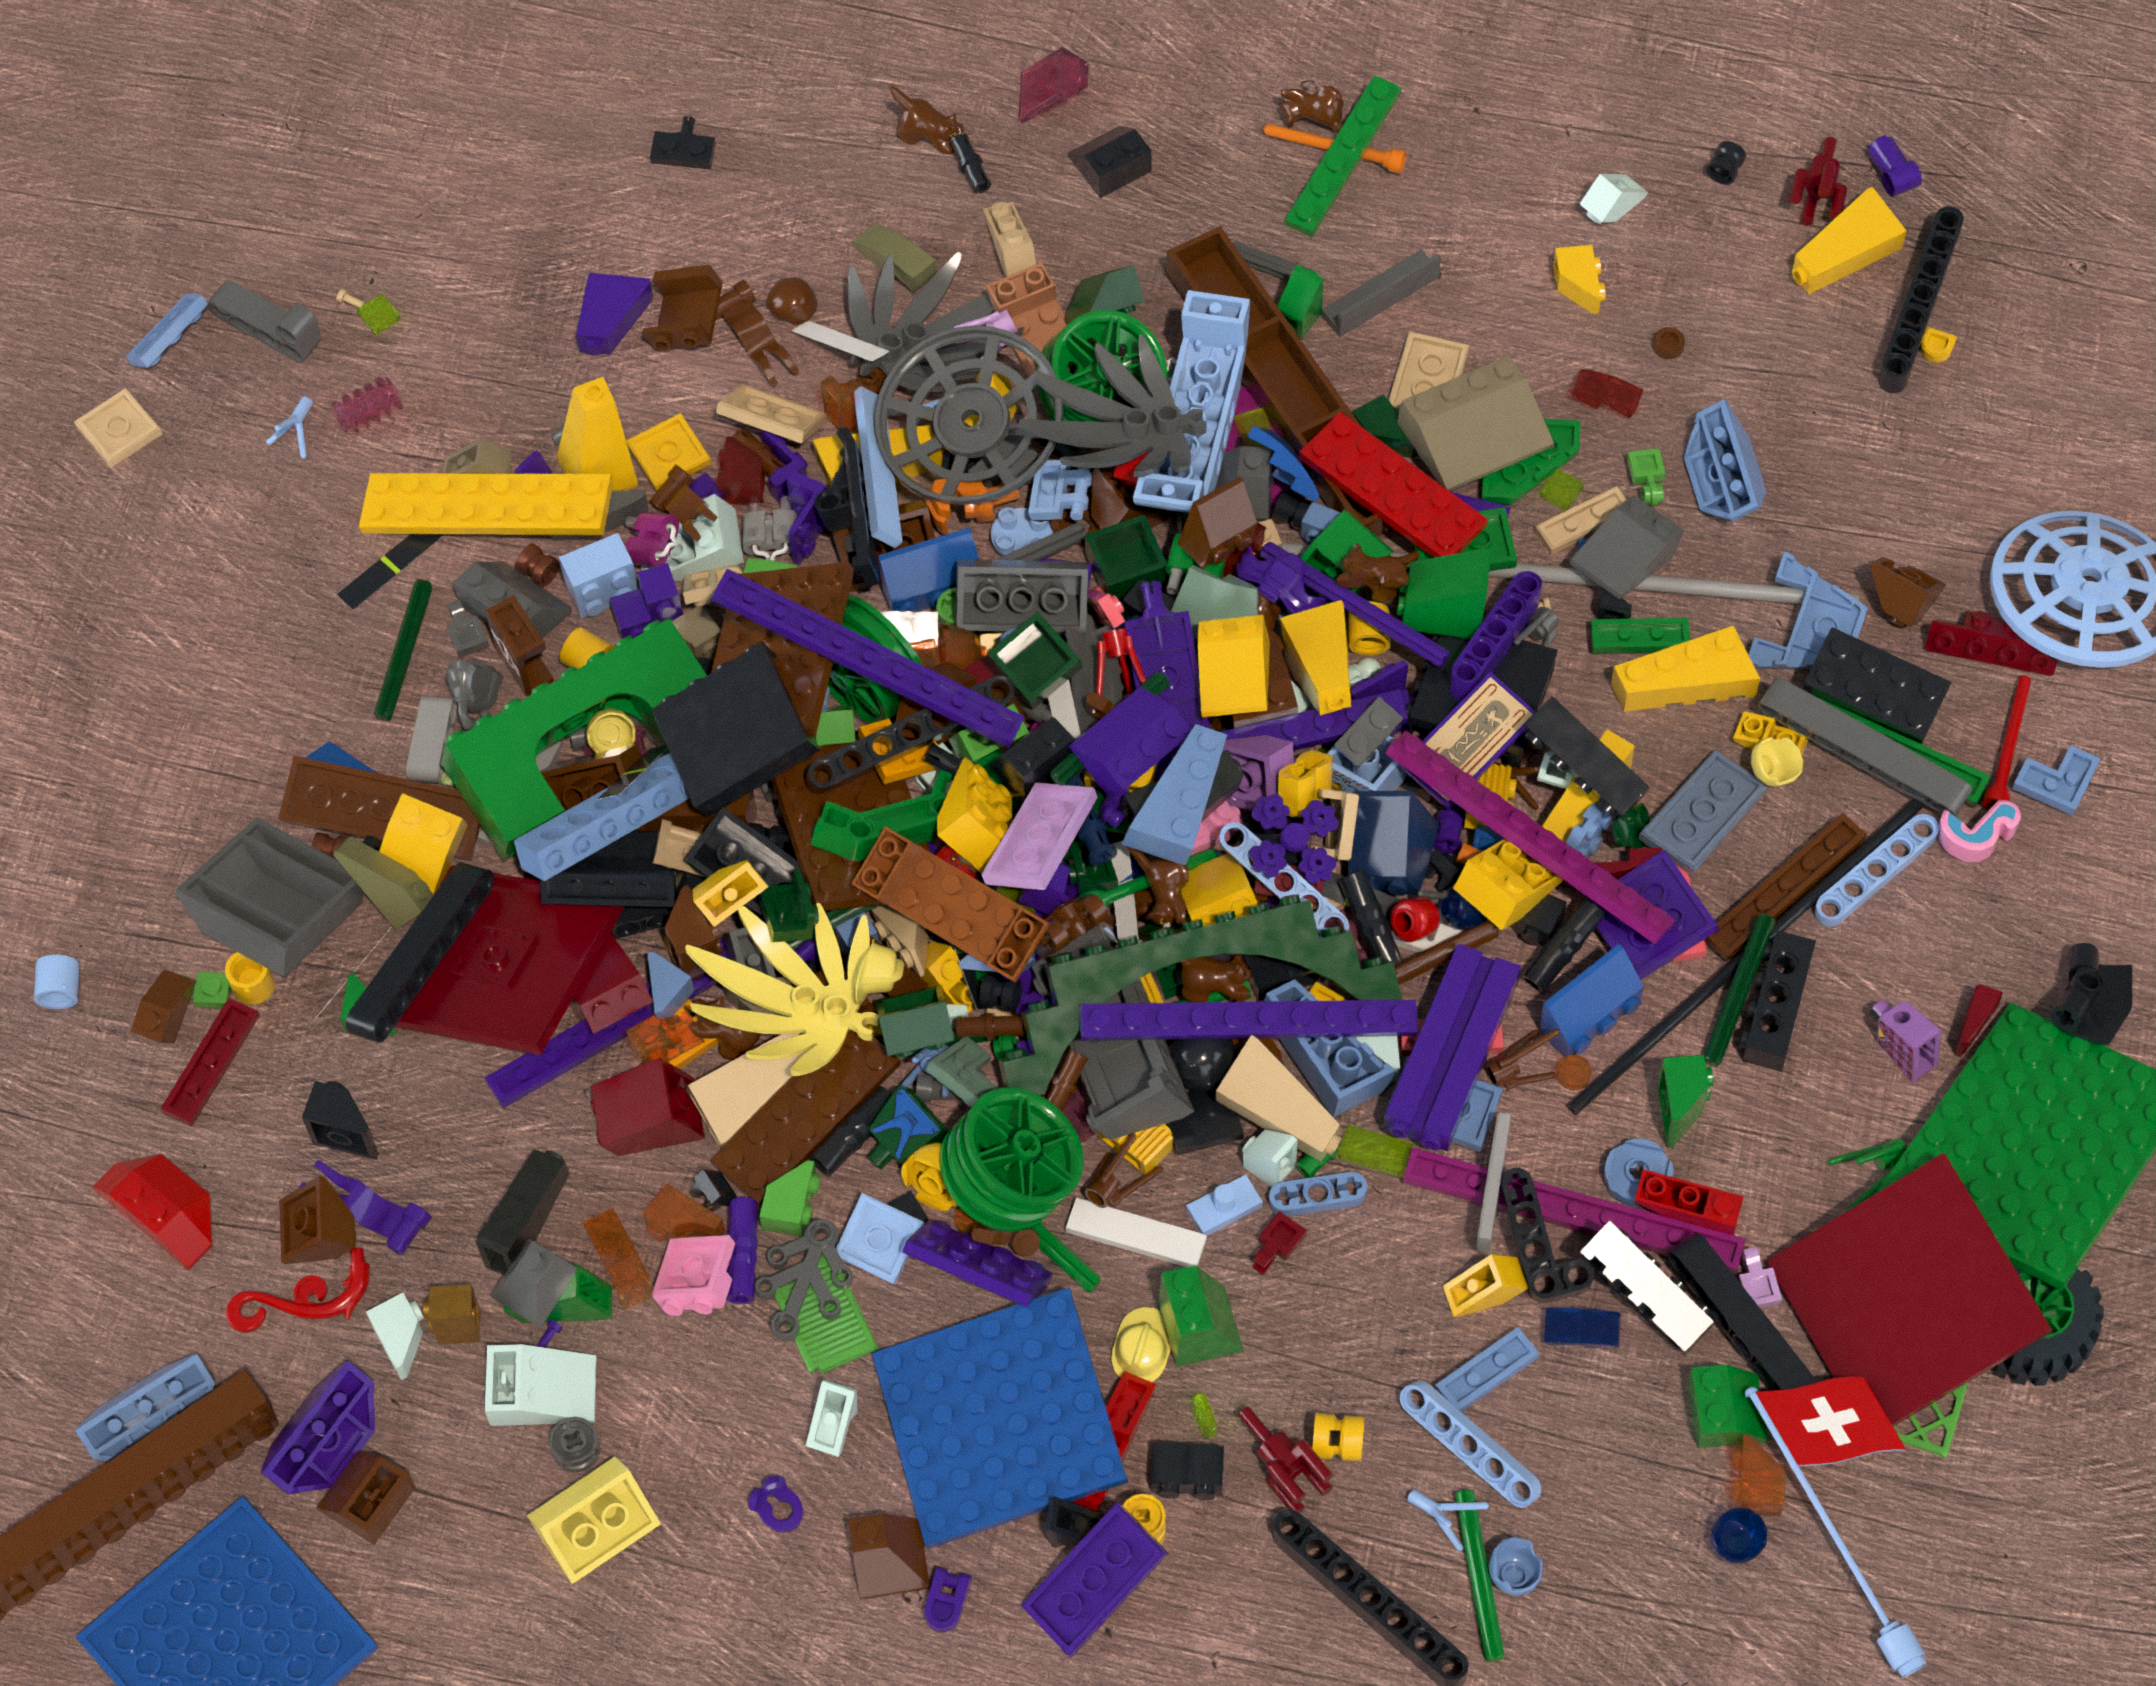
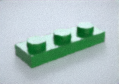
[1590,618,1690,654]

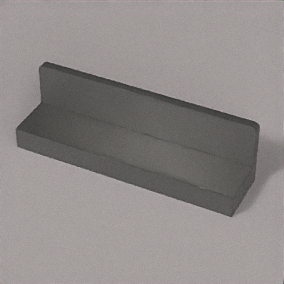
[1321,249,1441,337]
[1066,625,1123,738]

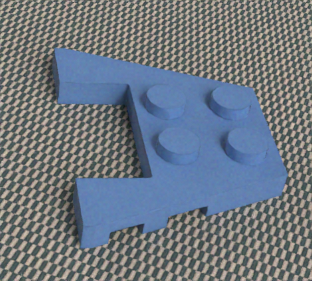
[1748,551,1868,669]

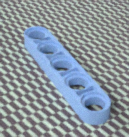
[1814,814,1939,927]
[1219,822,1349,935]
[1400,1380,1541,1508]

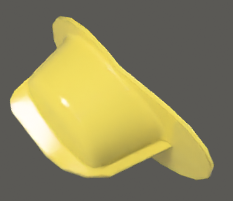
[856,939,904,1004]
[1111,1307,1171,1382]

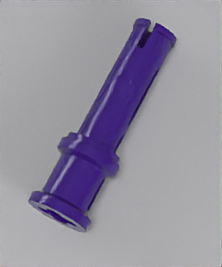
[1433,803,1465,853]

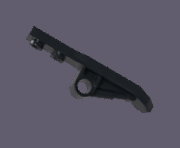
[814,427,879,587]

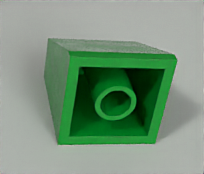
[1397,548,1492,639]
[1158,1265,1243,1367]

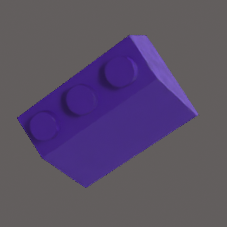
[1068,687,1192,798]

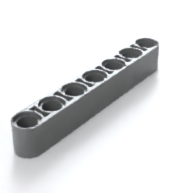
[1758,677,1972,817]

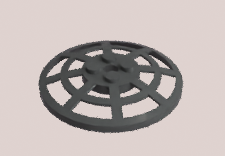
[875,325,1063,505]

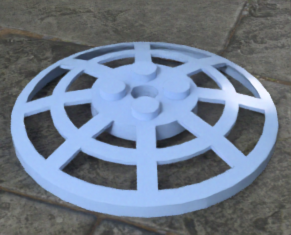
[1990,511,2156,668]

